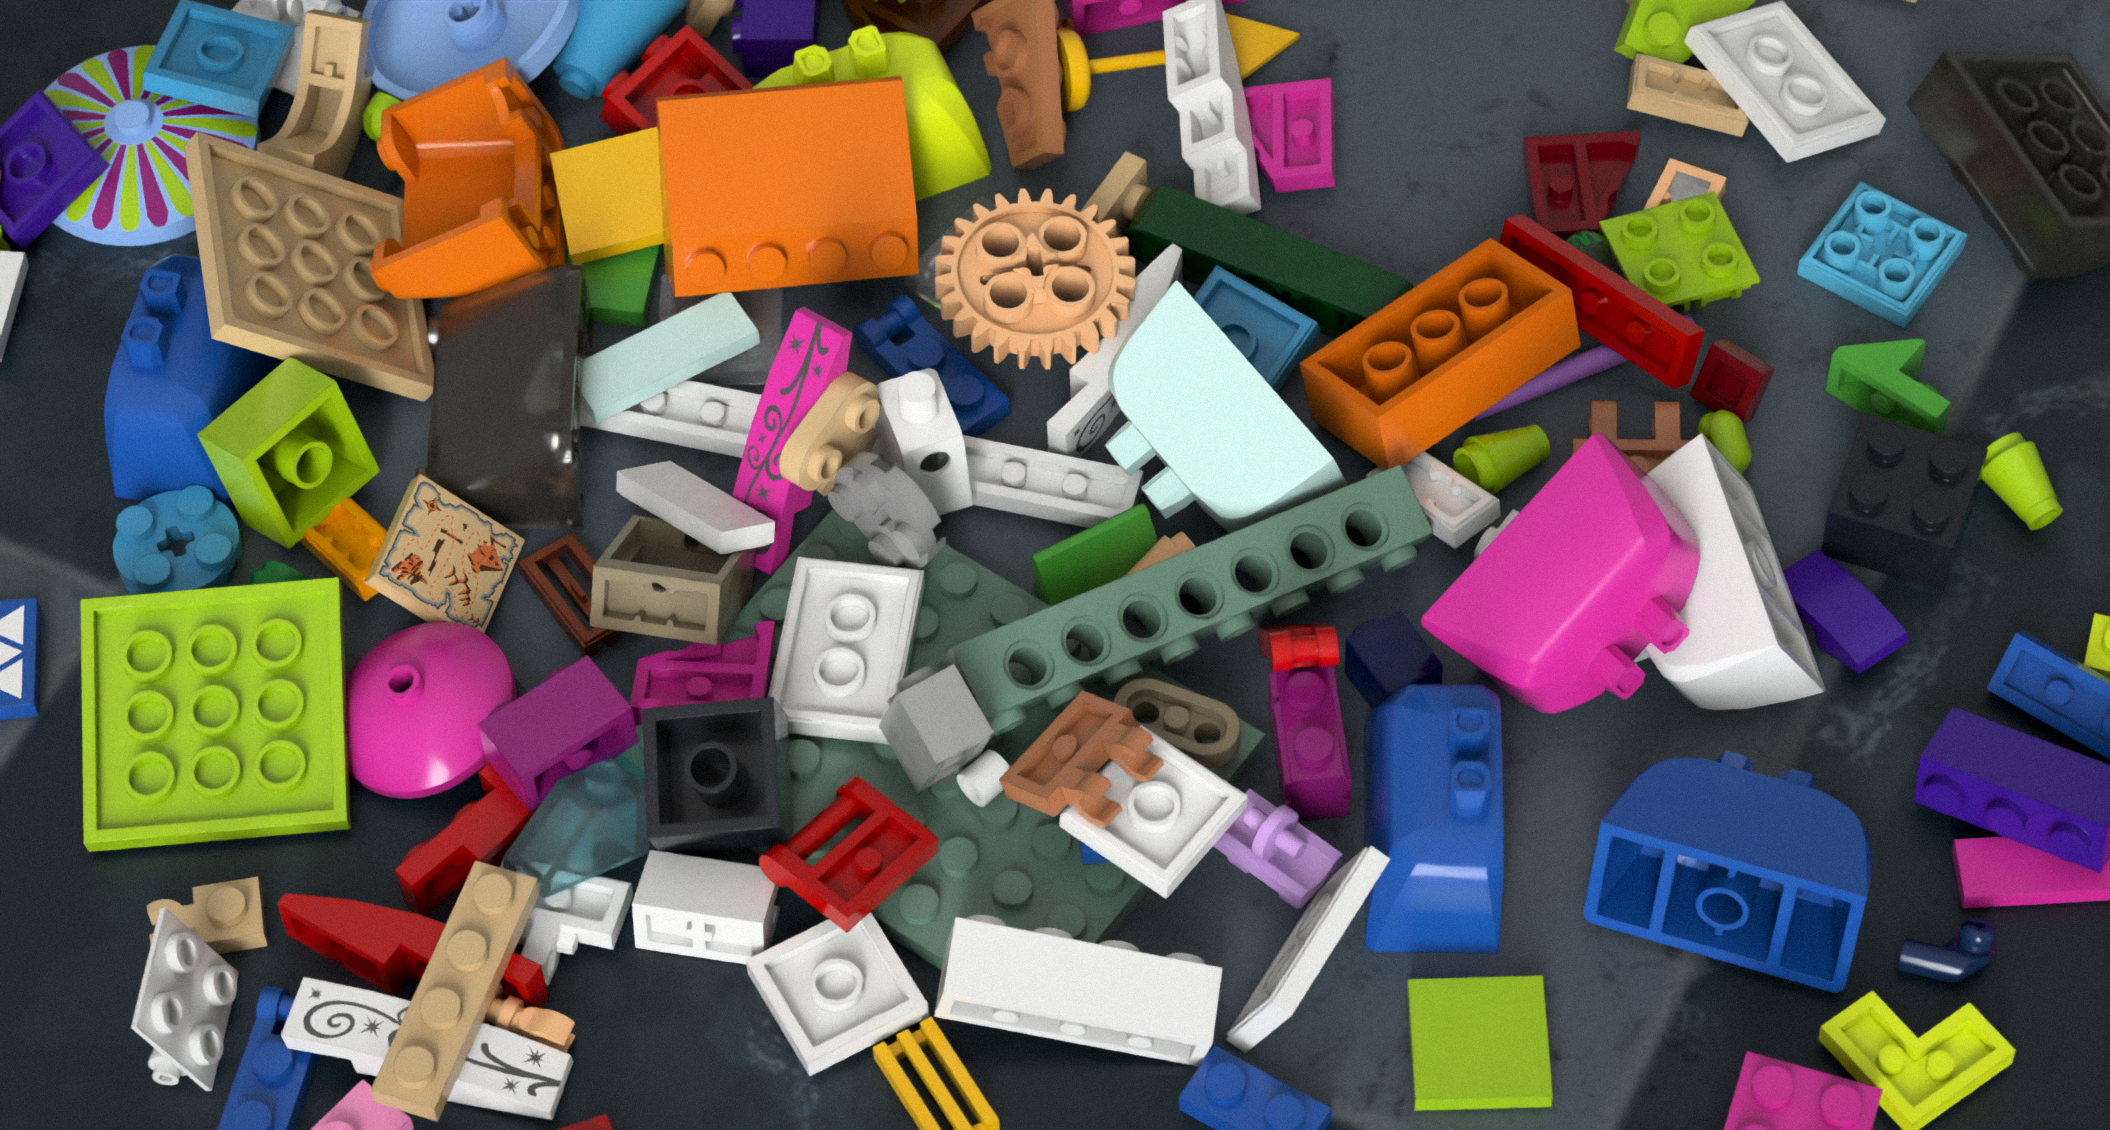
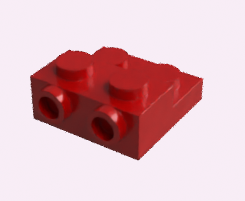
[599,24,754,136]

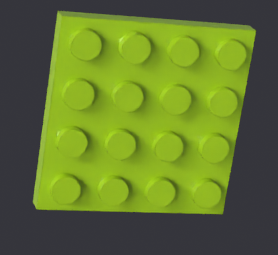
[80,577,351,852]

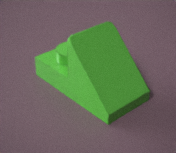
[1826,339,1951,436]

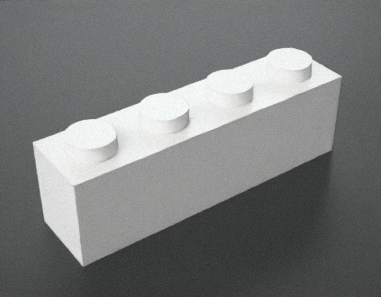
[934,915,1223,1066]

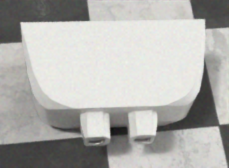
[1633,433,1826,710]

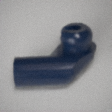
[1898,918,1996,982]

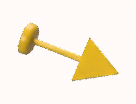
[1056,13,1300,113]

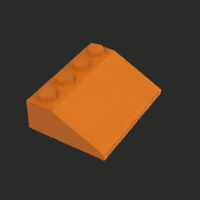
[656,76,919,297]

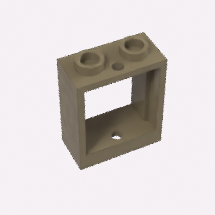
[590,515,755,645]

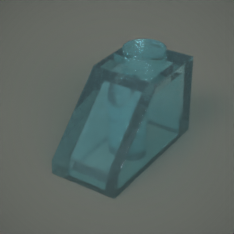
[503,758,650,899]

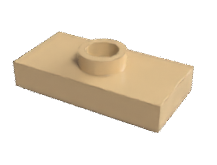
[1626,53,1749,137]

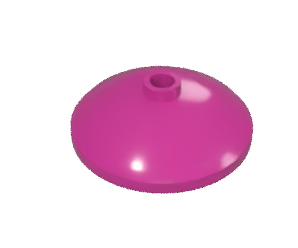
[346,622,517,799]

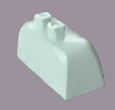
[1105,280,1348,533]

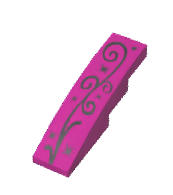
[732,307,852,576]

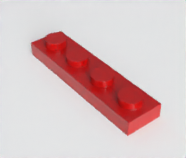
[1499,213,1705,390]

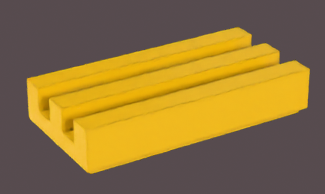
[872,1016,1000,1130]

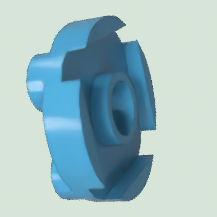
[113,485,243,595]

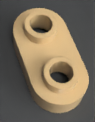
[779,372,880,491]

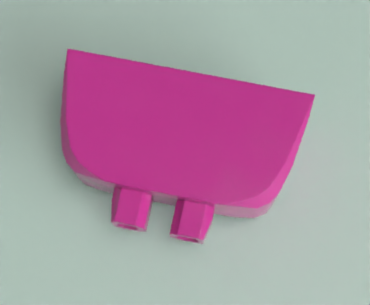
[1421,432,1700,714]

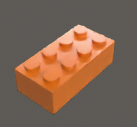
[1299,237,1581,471]

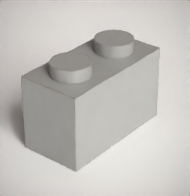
[879,664,994,793]

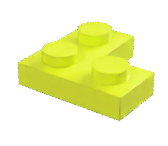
[1818,990,2016,1130]

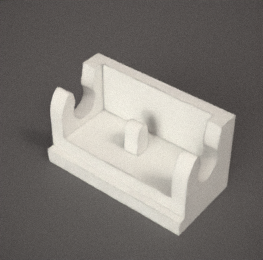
[632,850,780,965]

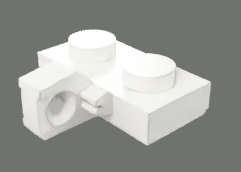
[500,856,633,987]

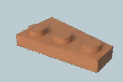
[971,0,1067,170]

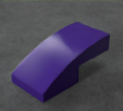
[1783,549,1909,674]

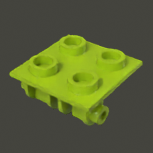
[1599,191,1760,313]

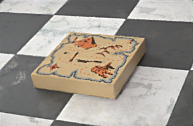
[364,474,525,633]

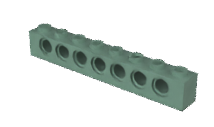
[936,465,1434,736]

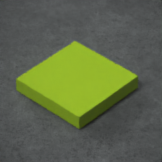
[1407,975,1553,1111]

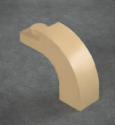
[257,9,372,179]

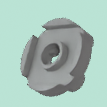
[828,451,946,568]

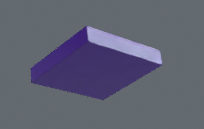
[0,89,110,249]

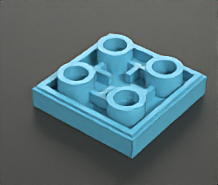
[1797,181,1968,329]

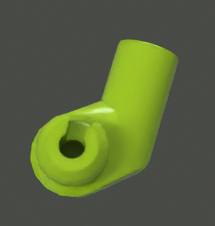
[1697,409,1752,475]

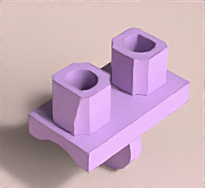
[1213,788,1343,909]

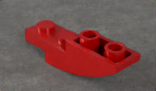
[395,761,577,916]

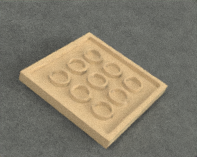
[184,131,438,402]

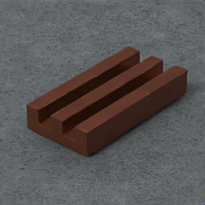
[518,531,633,658]

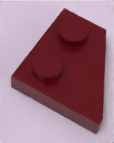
[1522,131,1641,245]

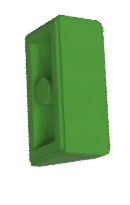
[1032,503,1158,606]

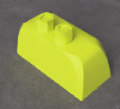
[752,25,992,202]

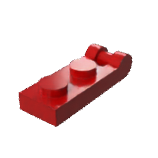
[1256,622,1339,672]

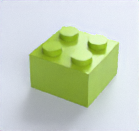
[197,357,380,549]

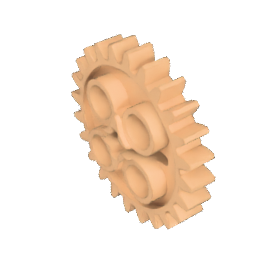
[935,188,1136,370]

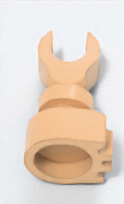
[482,983,576,1053]

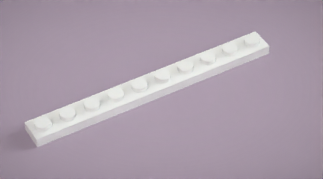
[525,352,1144,528]

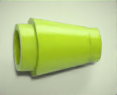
[1453,424,1550,495]
[1982,432,2063,530]

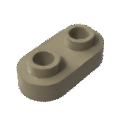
[1114,678,1240,769]

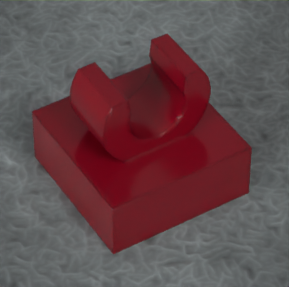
[1689,337,1775,425]

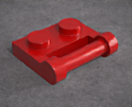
[759,776,939,933]

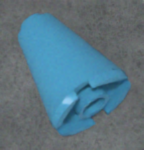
[553,0,691,100]

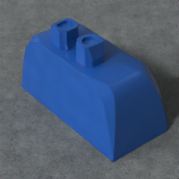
[104,254,285,511]
[1364,684,1504,954]
[1583,750,1872,994]

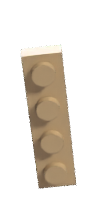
[370,860,541,1122]

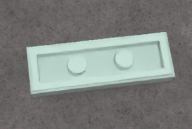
[565,292,760,424]

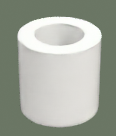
[957,749,1010,807]

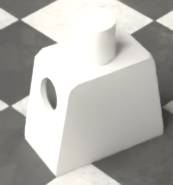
[875,368,973,515]

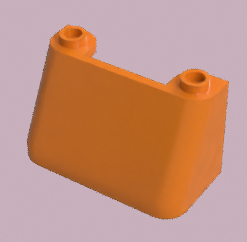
[369,57,566,299]

